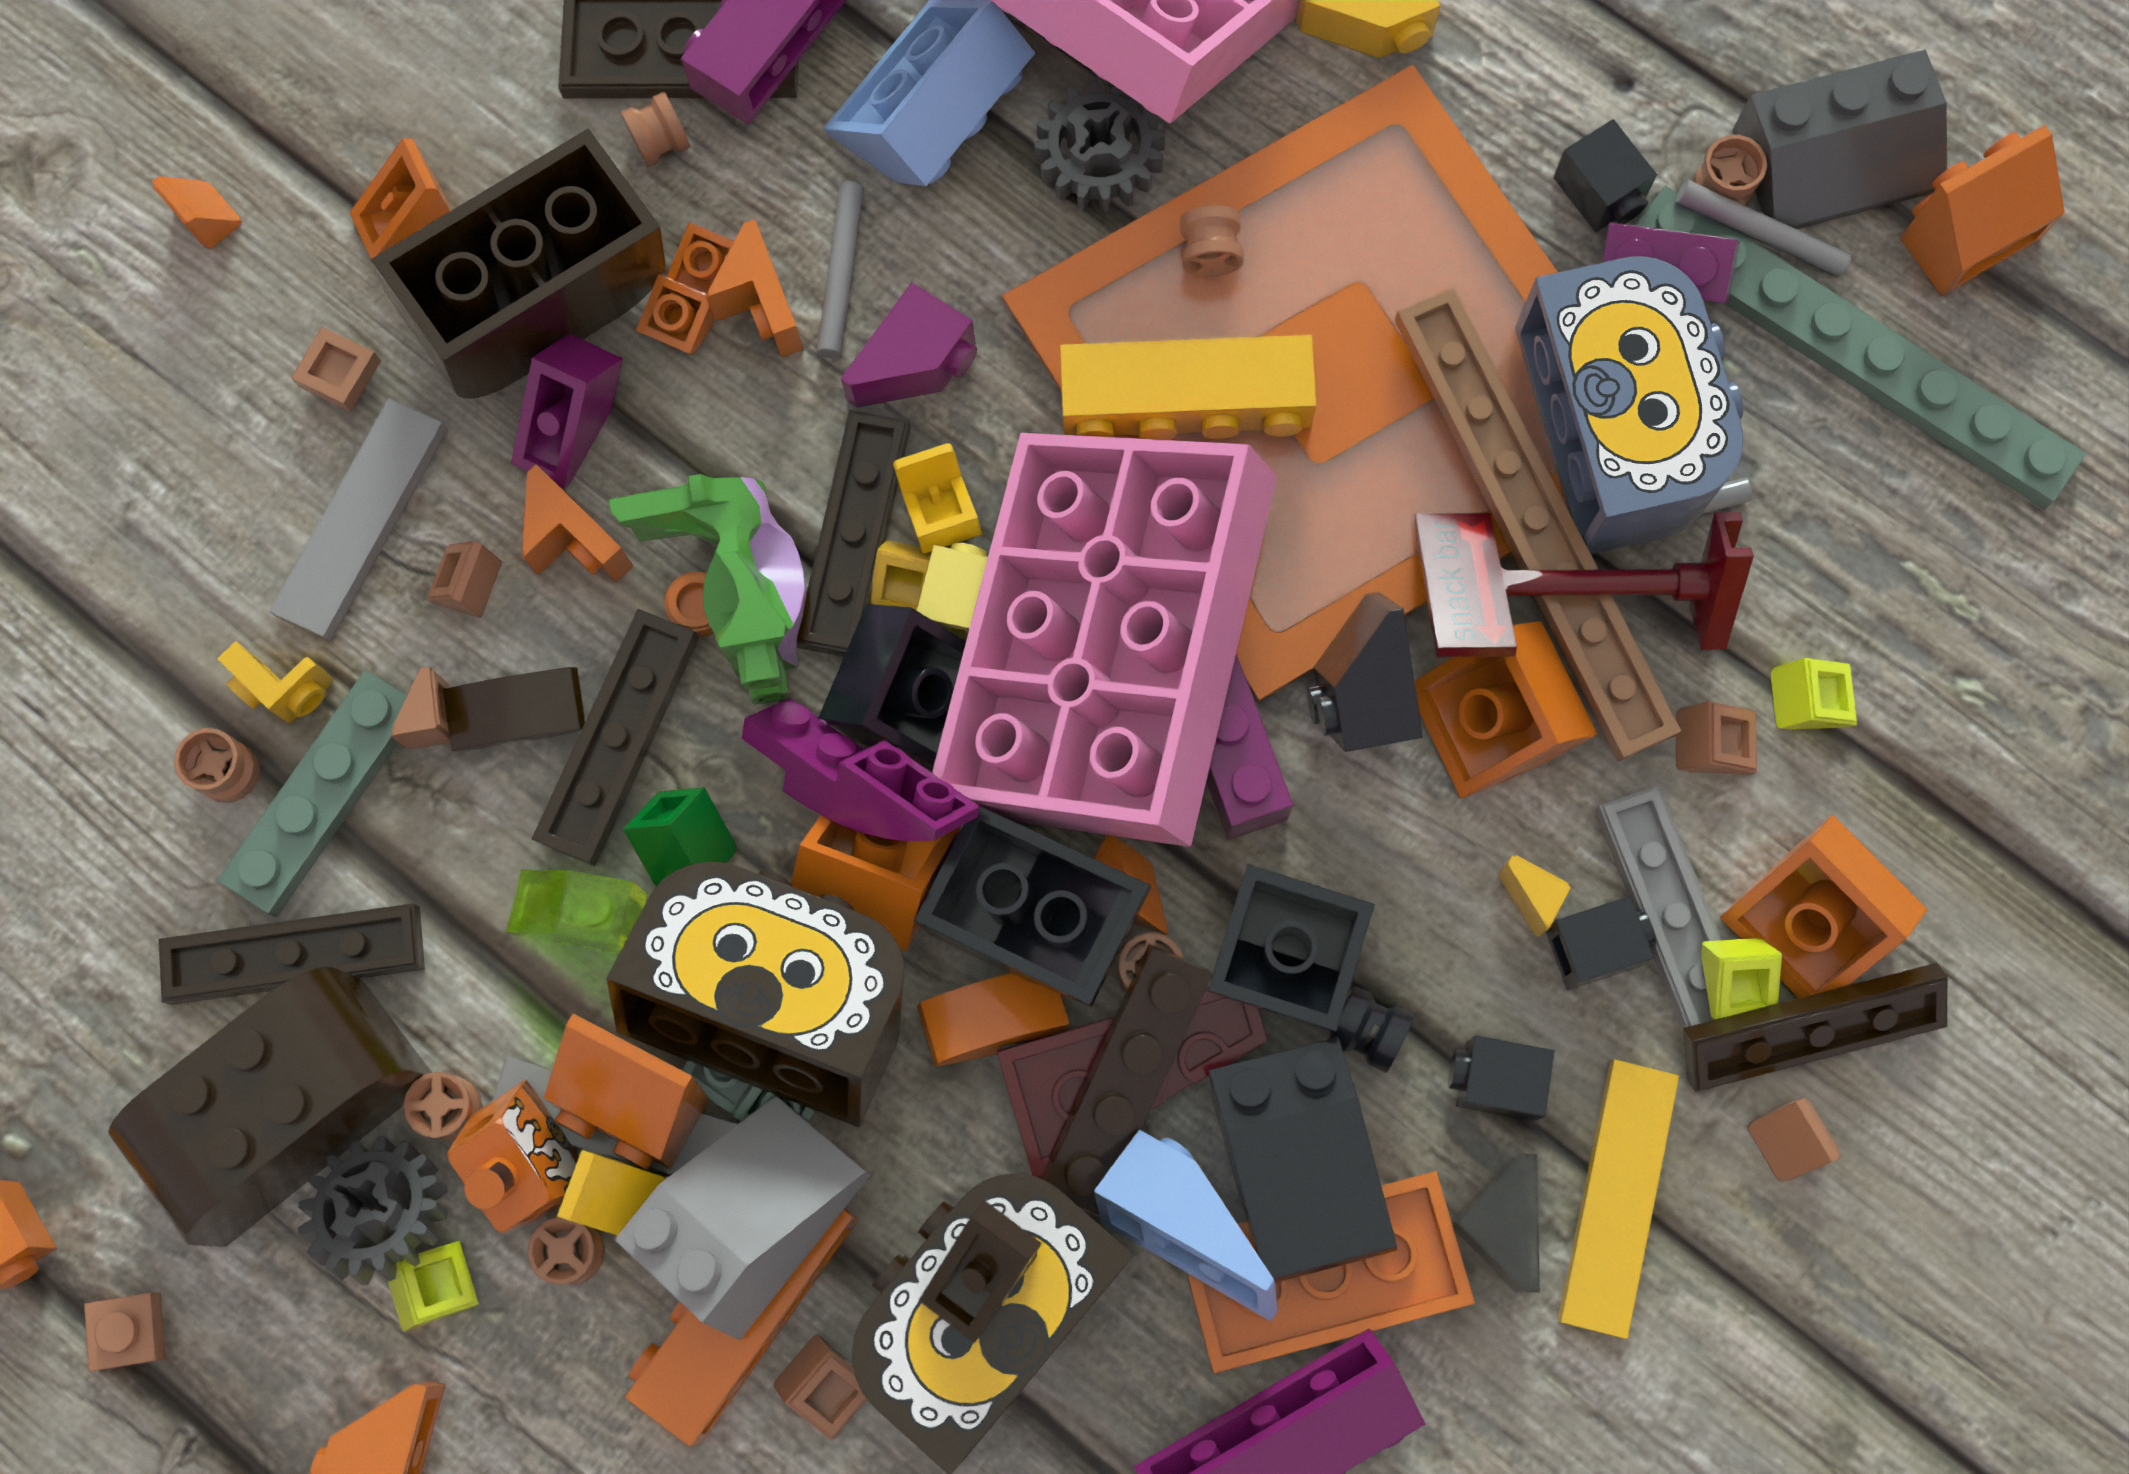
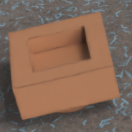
[291,327,381,412]
[84,1293,166,1372]

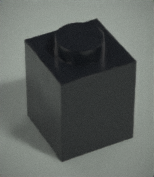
[1553,119,1657,233]
[1546,896,1656,991]
[1448,1035,1555,1121]

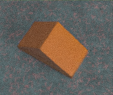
[350,138,452,259]

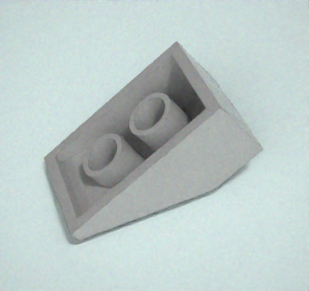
[615,1096,871,1340]

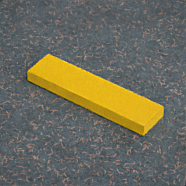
[1557,1059,1680,1339]

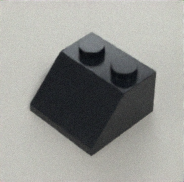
[1307,592,1423,752]
[818,604,966,771]
[1208,864,1375,1032]

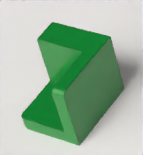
[623,787,737,887]

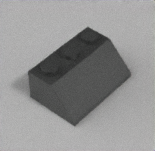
[1732,49,1947,229]

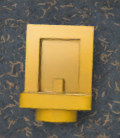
[893,443,982,554]
[217,641,334,724]

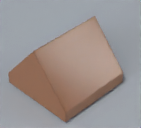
[427,541,502,618]

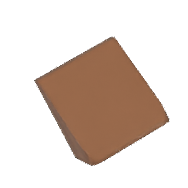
[391,667,450,749]
[1676,701,1757,775]
[1748,1097,1841,1181]
[773,1335,867,1441]

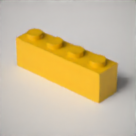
[1060,335,1316,440]

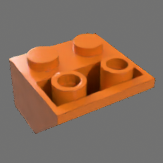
[1900,125,2065,296]

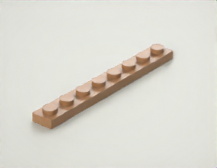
[1394,287,1682,762]

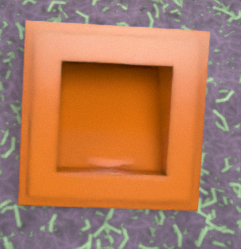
[152,176,242,249]

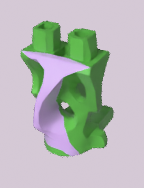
[609,474,807,705]

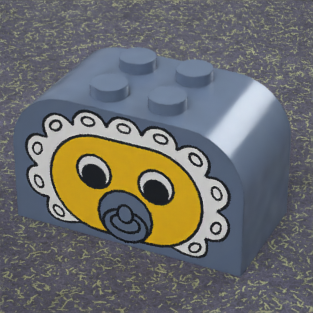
[1515,256,1743,554]

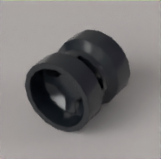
[1328,985,1415,1073]

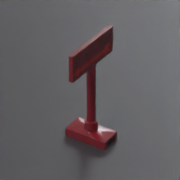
[1414,512,1754,657]

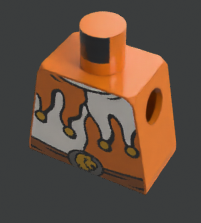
[447,1079,579,1234]

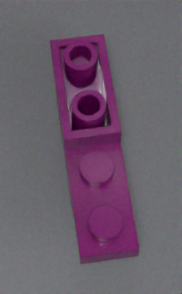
[741,698,980,841]

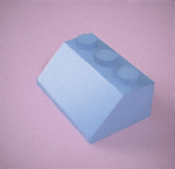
[823,0,1035,187]

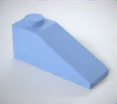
[1094,1130,1278,1322]

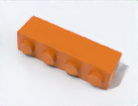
[625,1208,859,1447]

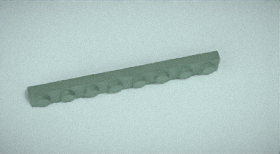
[1635,185,2086,510]

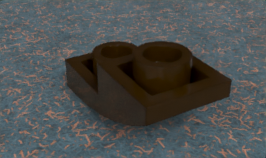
[443,667,585,751]

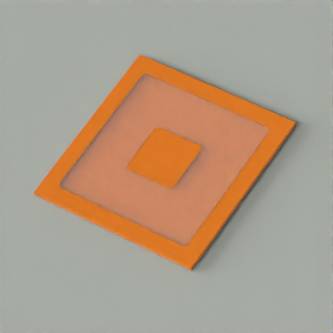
[1002,64,1567,703]

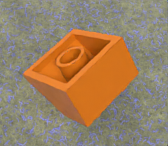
[1415,621,1598,799]
[1720,814,1928,998]
[791,815,962,952]
[544,1014,710,1171]

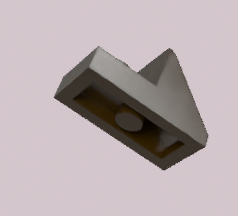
[918,1200,1043,1343]

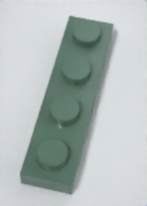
[217,669,407,918]

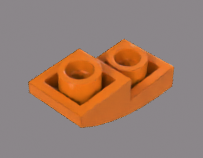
[636,222,734,355]
[917,973,1070,1067]

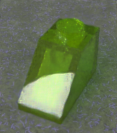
[506,870,647,954]

